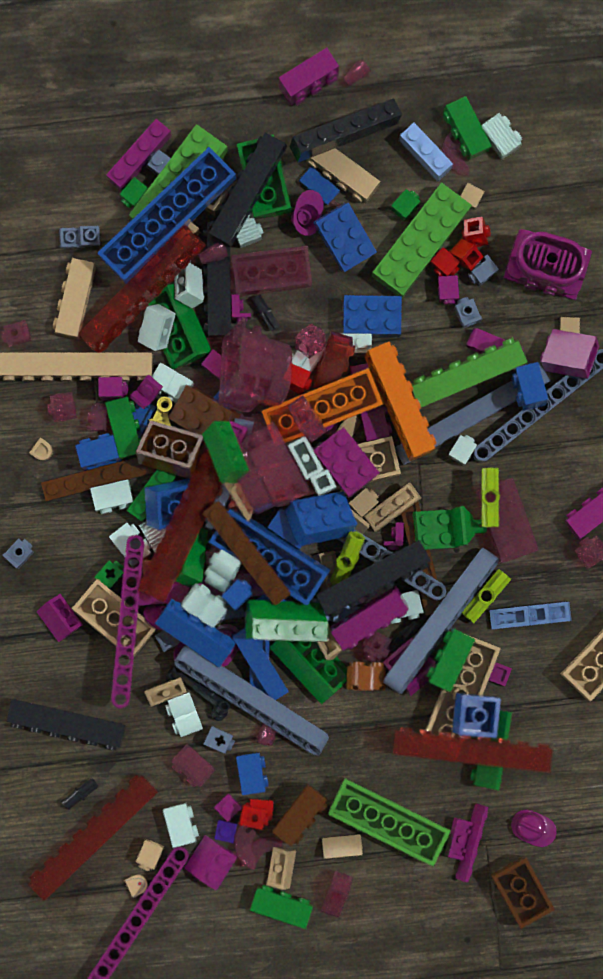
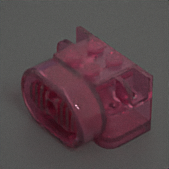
[219,318,292,412]
[237,422,311,514]

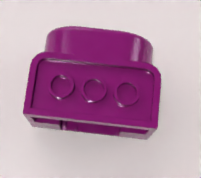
[503,229,592,300]

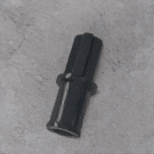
[251,294,279,331]
[388,619,421,653]
[61,778,98,810]

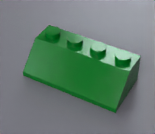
[237,135,293,218]
[142,284,212,370]
[246,600,328,642]
[269,640,347,705]
[470,710,512,790]

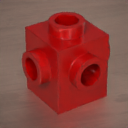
[462,217,491,247]

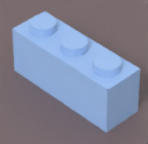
[399,123,453,181]

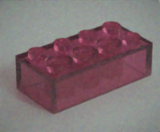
[232,246,312,296]
[475,478,539,564]

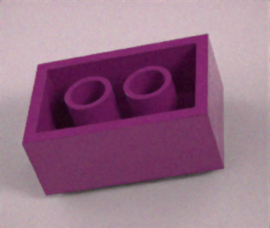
[279,47,339,106]
[313,427,380,498]

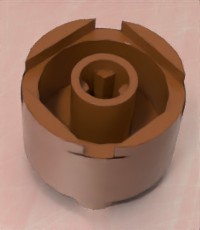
[347,662,386,691]

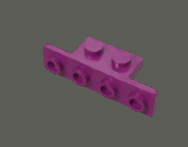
[444,803,488,883]

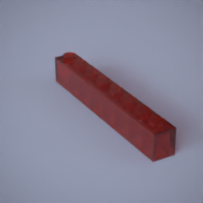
[78,224,206,353]
[137,450,223,603]
[393,727,553,773]
[28,775,159,901]

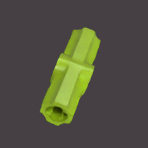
[481,468,500,527]
[330,531,365,586]
[462,569,511,624]

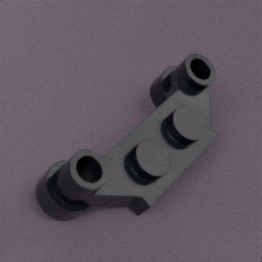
[166,665,230,721]

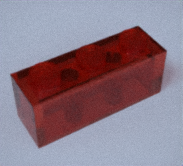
[313,331,355,389]

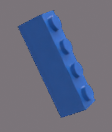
[155,599,236,667]

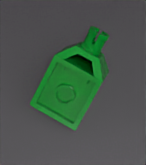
[413,506,487,550]

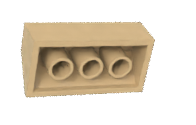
[72,579,156,657]

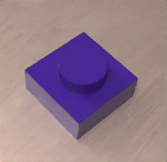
[214,820,237,843]

